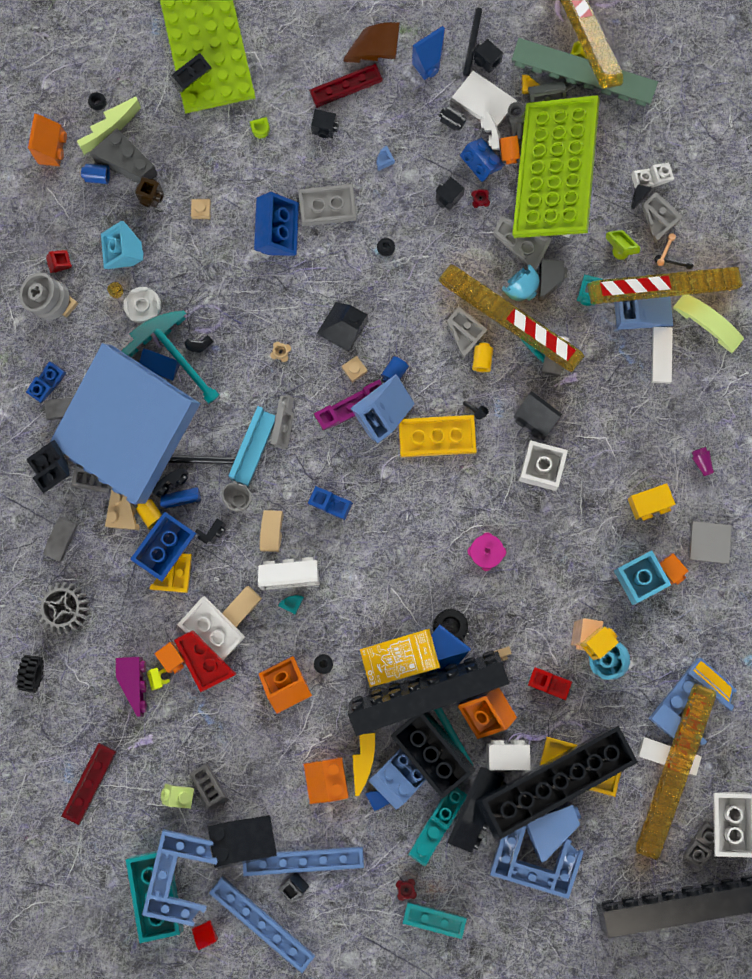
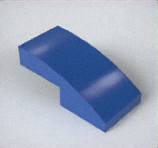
[308,486,353,520]

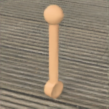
[657,233,676,266]

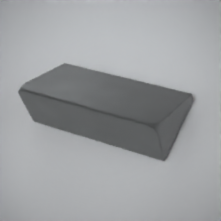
[528,82,566,103]

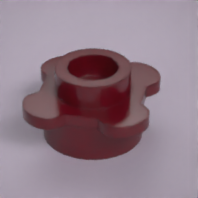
[471,189,490,208]
[396,878,417,901]

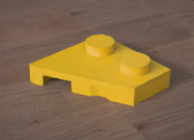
[150,553,192,593]

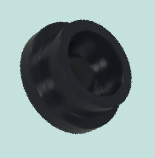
[88,92,106,111]
[377,238,395,257]
[314,654,333,674]

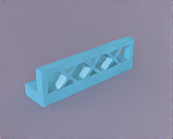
[228,406,275,487]

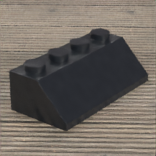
[390,712,476,799]
[447,767,507,853]

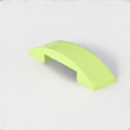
[673,293,744,353]

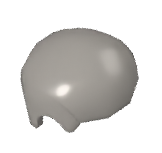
[222,481,252,512]

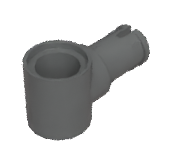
[508,102,525,141]

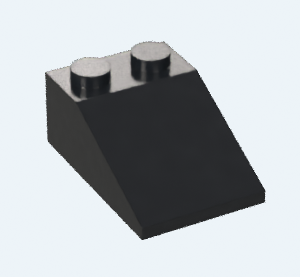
[208,815,277,869]

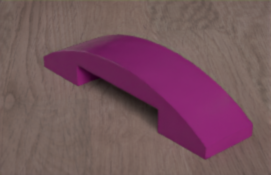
[314,379,382,430]

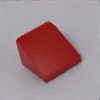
[46,250,72,273]
[191,920,218,950]

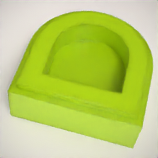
[249,117,270,139]

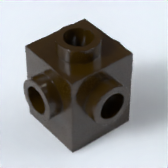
[135,177,164,208]

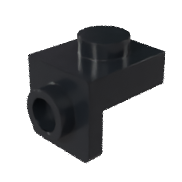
[195,519,226,544]

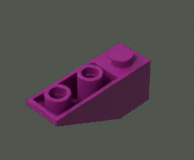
[115,657,147,717]

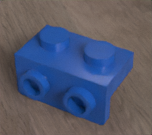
[460,138,505,182]

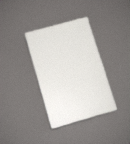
[451,71,517,128]
[177,596,245,661]

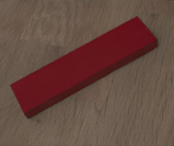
[309,63,383,108]
[61,743,117,825]

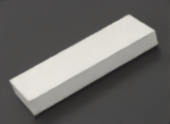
[651,327,673,384]
[637,737,702,776]

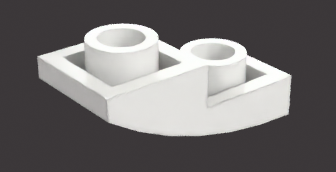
[481,111,501,151]
[631,163,674,189]

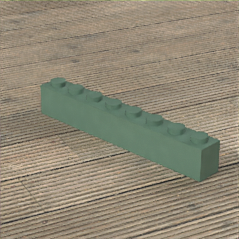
[512,38,659,107]

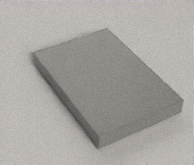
[298,184,357,227]

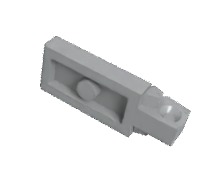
[271,395,294,449]

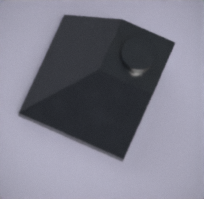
[317,302,368,352]

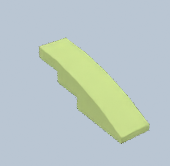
[77,97,141,155]

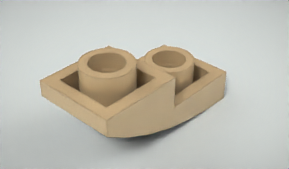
[260,510,284,552]
[222,586,262,628]

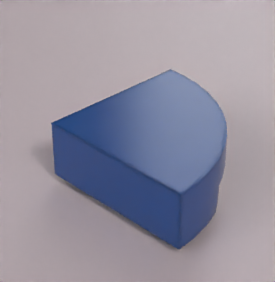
[365,791,390,811]

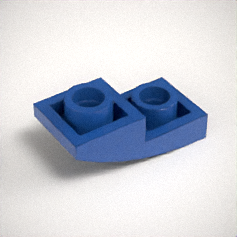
[26,362,66,403]

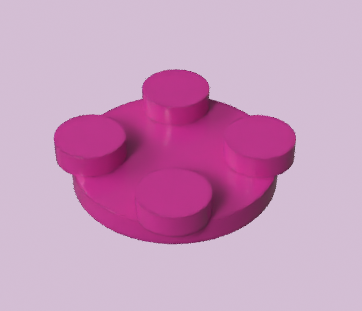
[467,532,506,571]

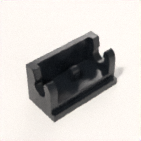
[171,53,212,93]

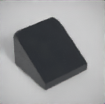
[631,184,651,209]
[278,873,309,904]

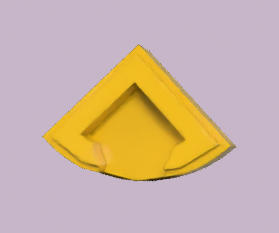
[522,74,539,94]

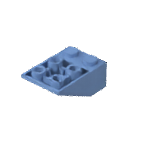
[613,290,673,330]
[351,374,415,444]
[368,748,426,810]

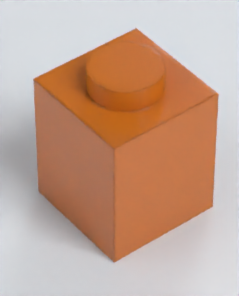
[659,553,688,585]
[154,642,185,674]

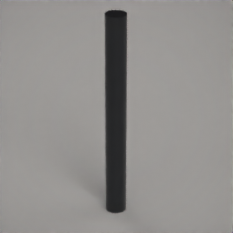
[463,8,482,77]
[168,455,236,465]

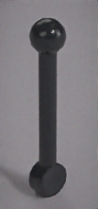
[655,255,693,269]

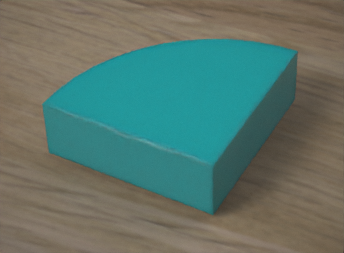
[278,595,304,615]

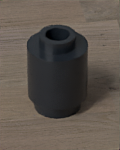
[439,105,467,131]

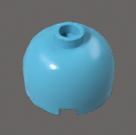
[502,265,540,301]
[589,643,630,680]

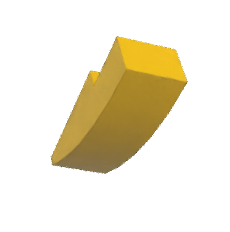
[353,733,375,796]

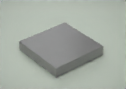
[689,521,732,564]

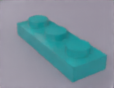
[403,902,467,939]

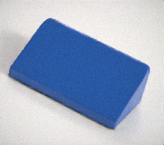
[139,348,180,381]
[160,487,201,509]

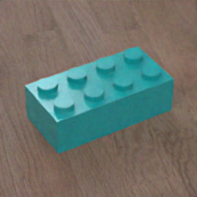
[126,851,184,943]

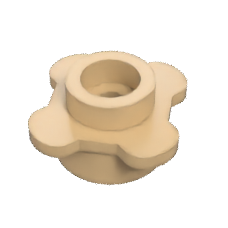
[270,342,291,362]

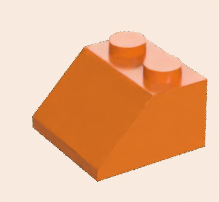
[28,113,67,166]
[259,656,312,714]
[457,688,517,739]
[304,757,349,804]

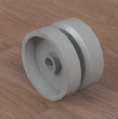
[19,273,70,320]

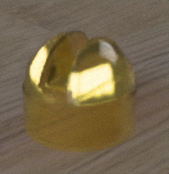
[107,282,124,299]

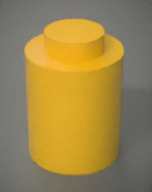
[472,343,493,372]
[135,499,162,529]

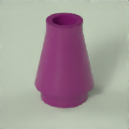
[691,447,714,476]

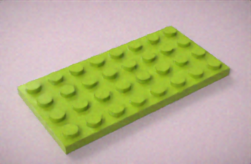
[160,0,256,114]
[512,95,600,238]

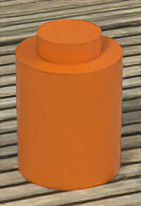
[499,136,520,165]

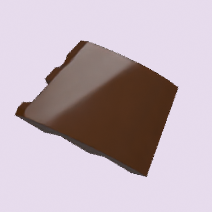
[343,22,400,63]

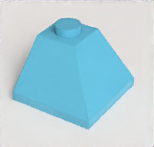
[101,221,143,269]

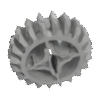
[36,582,89,635]

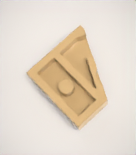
[105,490,140,530]

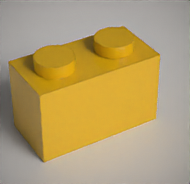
[628,483,676,521]
[580,627,619,660]

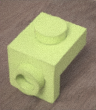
[161,784,194,809]

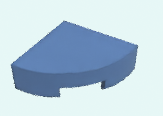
[377,145,395,171]

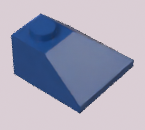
[412,26,445,80]
[427,624,471,673]

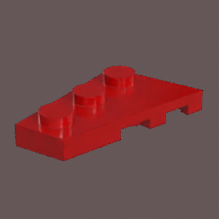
[174,630,236,692]

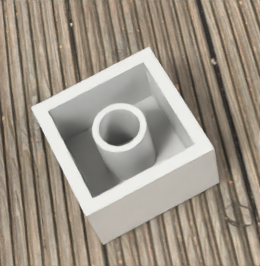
[518,440,568,491]
[486,740,530,770]

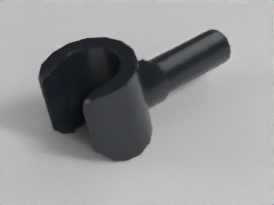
[463,401,489,420]

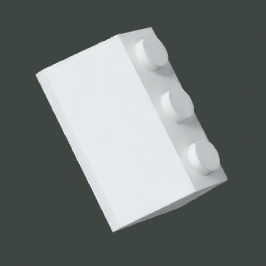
[258,557,320,590]
[713,792,752,857]

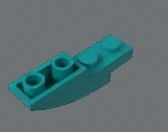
[121,310,186,357]
[408,787,468,866]

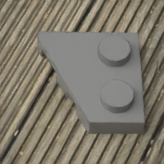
[642,192,682,243]
[447,307,488,358]

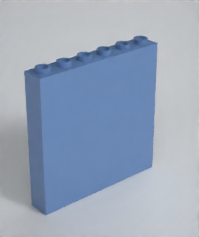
[50,343,201,505]

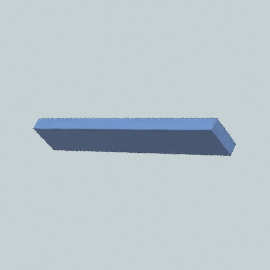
[243,846,364,876]
[209,876,315,973]

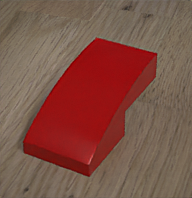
[528,667,573,701]

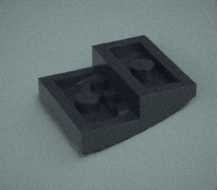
[26,440,70,494]

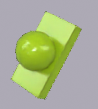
[605,230,640,260]

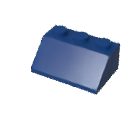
[254,192,299,256]
[130,511,196,581]

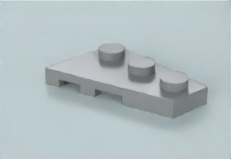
[493,216,552,271]

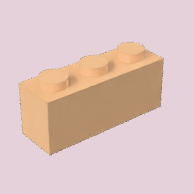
[571,618,603,651]

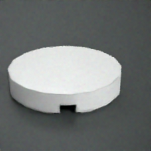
[124,287,161,324]

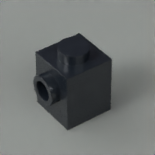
[474,38,503,73]
[311,109,339,139]
[436,177,465,211]

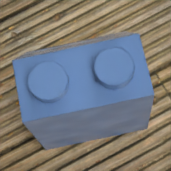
[526,802,581,862]

